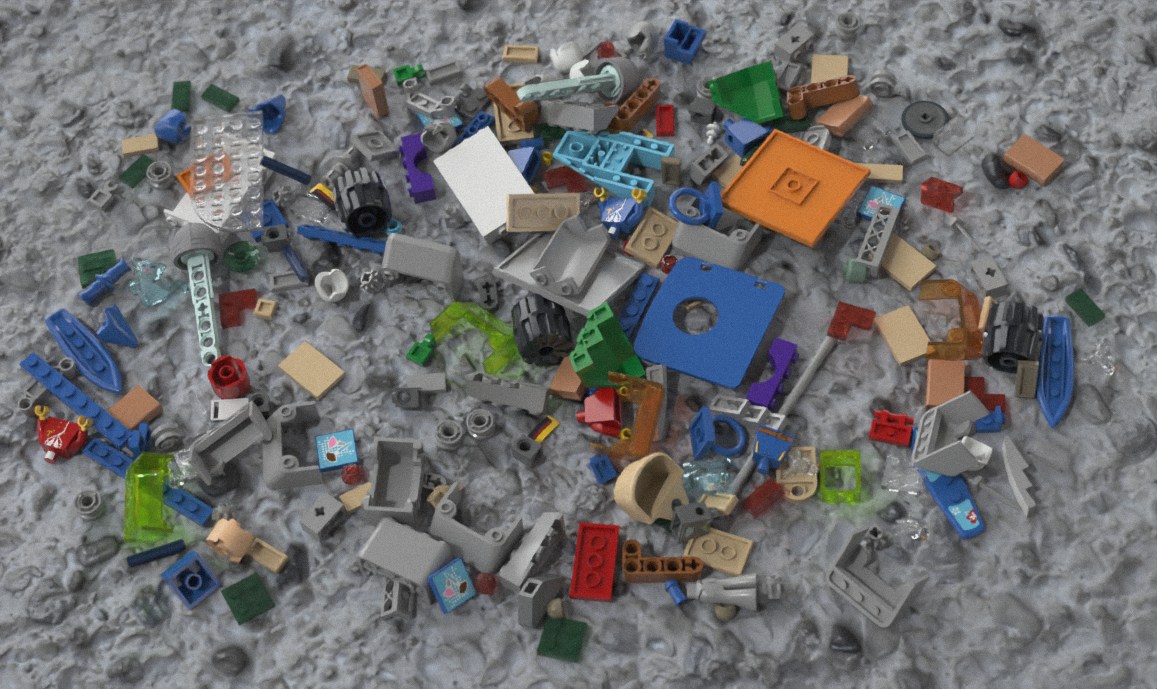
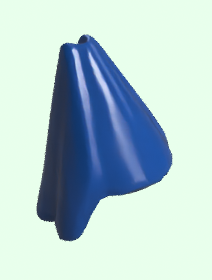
[248,95,286,134]
[96,304,138,348]

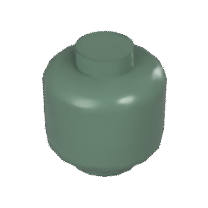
[841,257,870,283]

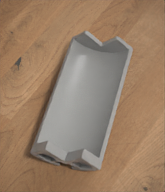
[529,214,612,295]

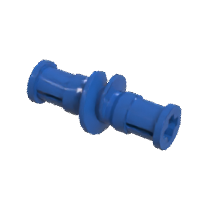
[78,258,132,306]

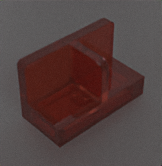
[921,177,964,213]
[740,477,785,519]

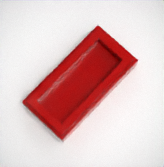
[656,104,674,137]

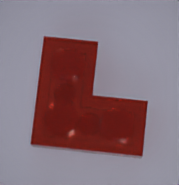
[542,165,588,196]
[218,288,258,329]
[827,301,876,341]
[964,377,1006,414]

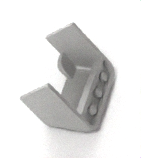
[672,196,762,271]
[381,233,465,304]
[911,391,989,477]
[188,401,272,485]
[262,401,324,490]
[428,482,525,576]
[826,525,930,628]

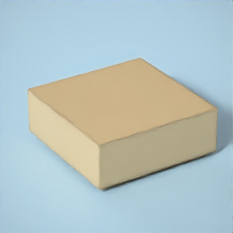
[253,298,278,320]

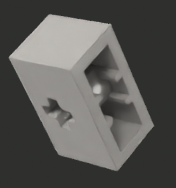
[774,23,814,63]
[686,143,729,186]
[969,255,1009,300]
[299,492,346,543]

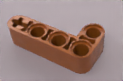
[787,75,860,119]
[483,77,539,131]
[603,78,660,133]
[623,539,703,583]

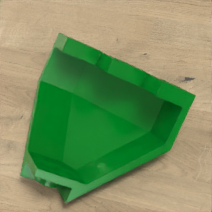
[707,60,785,124]
[569,302,647,388]

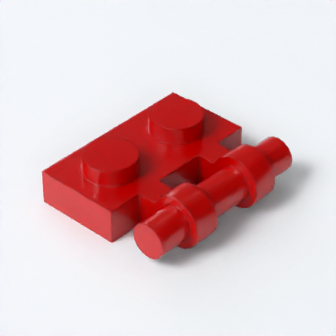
[869,409,914,448]

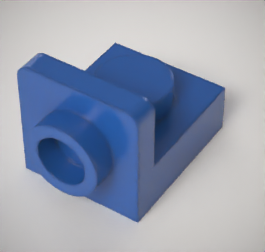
[975,406,1005,433]
[586,454,617,485]

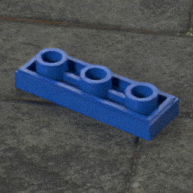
[451,111,496,149]

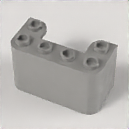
[361,437,426,526]
[356,516,453,605]

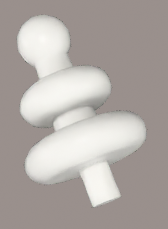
[706,122,721,145]

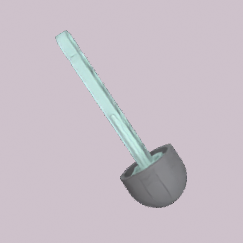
[517,57,641,104]
[172,223,222,369]

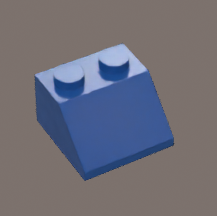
[160,550,222,610]

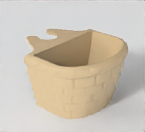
[614,452,689,525]

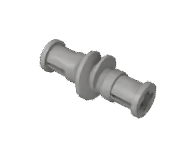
[320,143,363,190]

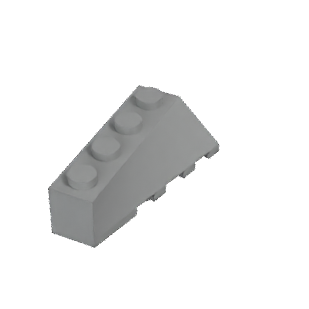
[541,99,619,133]
[466,371,551,415]
[499,512,566,594]

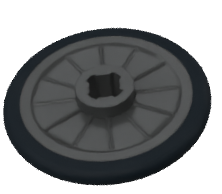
[901,100,949,139]

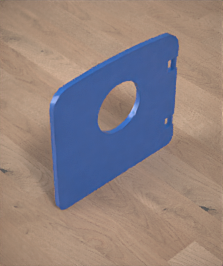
[634,257,785,390]

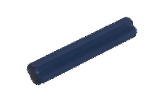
[260,155,311,185]
[282,245,309,282]
[126,539,186,568]

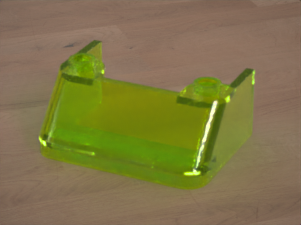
[429,302,518,375]
[124,452,175,543]

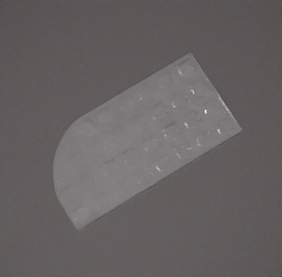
[190,111,264,233]

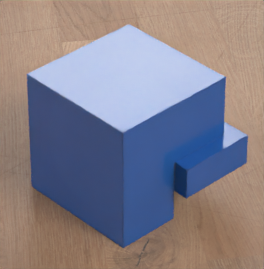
[664,19,706,65]

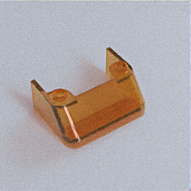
[919,279,983,362]
[590,371,665,460]

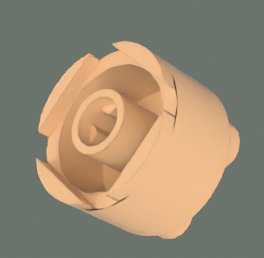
[206,518,255,563]

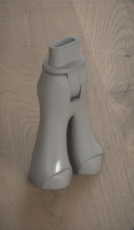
[687,573,757,612]

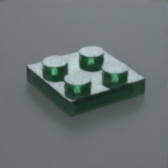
[221,572,276,626]
[537,614,588,664]

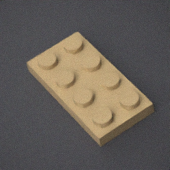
[493,82,534,146]
[506,193,580,232]

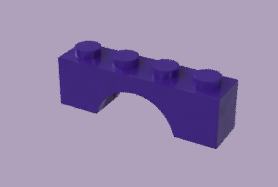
[399,133,436,204]
[745,337,799,411]

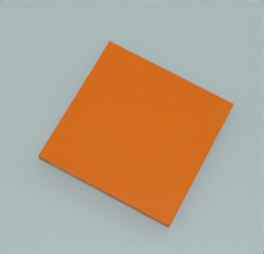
[720,129,871,248]

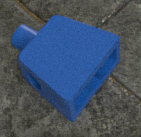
[723,118,769,158]

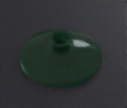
[531,123,566,142]
[223,241,260,273]

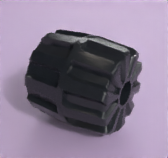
[333,167,392,238]
[511,293,572,367]
[982,301,1044,374]

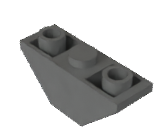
[518,573,566,629]

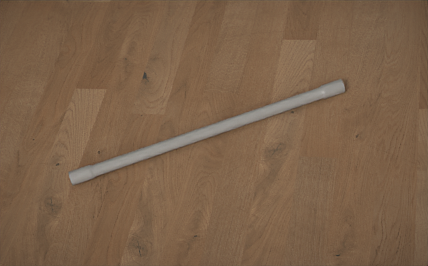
[719,333,837,520]

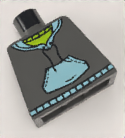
[670,502,720,544]

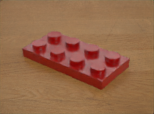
[569,522,620,602]

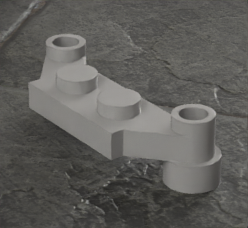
[403,79,456,119]
[17,358,77,418]

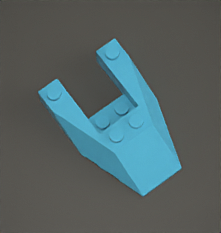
[553,131,675,209]

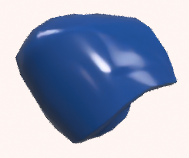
[154,109,193,144]

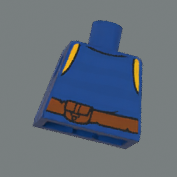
[752,424,795,475]

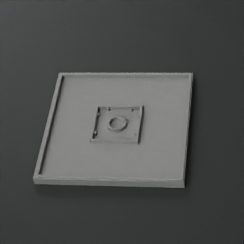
[493,231,646,316]

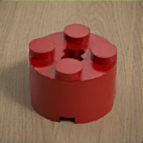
[207,355,250,400]

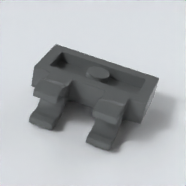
[453,83,491,122]

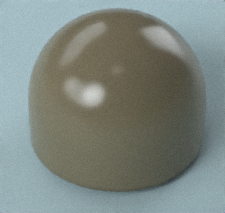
[921,243,941,262]
[547,598,566,620]
[715,603,736,621]

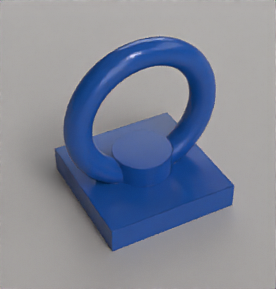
[669,182,724,230]
[689,406,746,461]

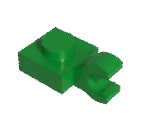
[393,64,426,86]
[406,333,436,367]

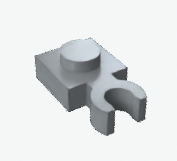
[88,180,120,211]
[444,203,465,228]

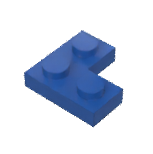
[128,423,152,466]

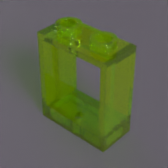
[819,450,861,504]

